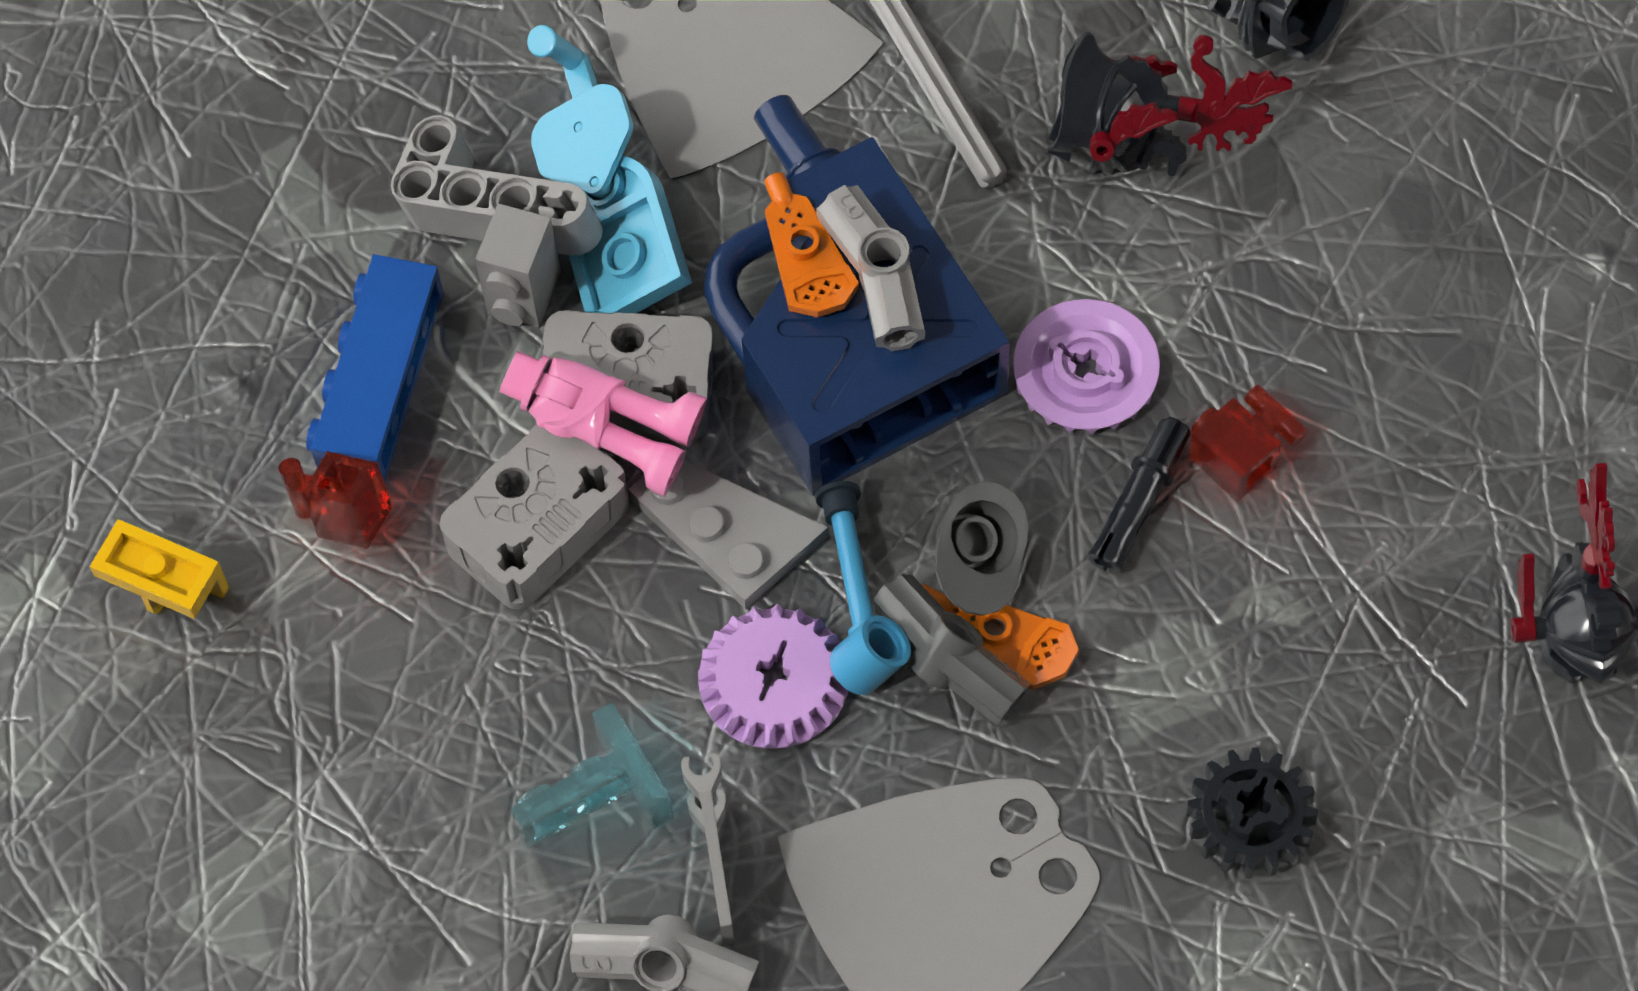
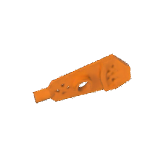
[764,172,859,317]
[922,584,1079,690]

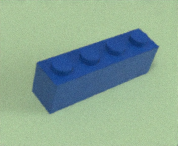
[306,254,444,487]

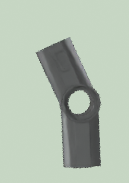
[873,574,1031,726]

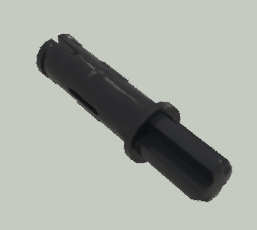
[1087,417,1191,574]

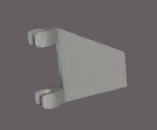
[681,752,735,946]

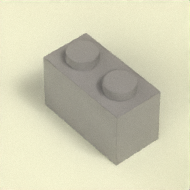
[475,203,561,328]

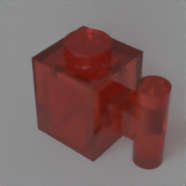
[1189,385,1308,502]
[278,451,393,549]

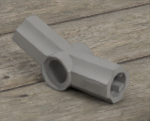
[816,185,925,352]
[570,915,759,991]

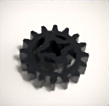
[1186,747,1318,878]

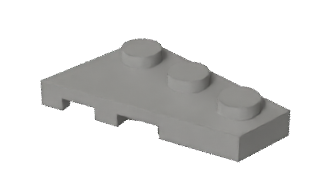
[628,460,829,610]

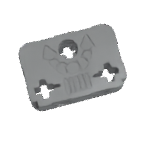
[543,310,716,441]
[440,424,630,610]

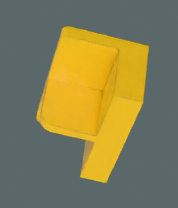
[89,519,229,619]

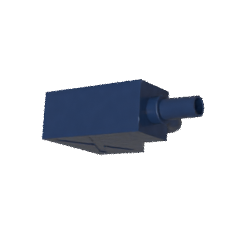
[704,94,1010,496]

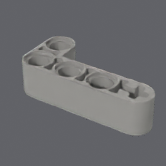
[391,115,603,255]

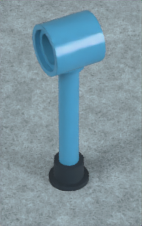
[815,481,911,695]

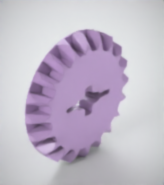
[1013,299,1160,435]
[698,604,848,749]

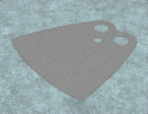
[601,0,884,179]
[778,778,1100,991]

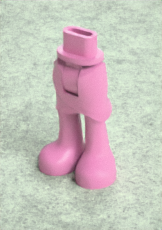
[499,351,708,497]

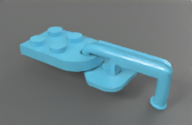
[527,25,692,314]

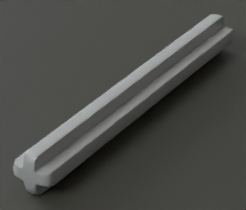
[869,0,1006,189]

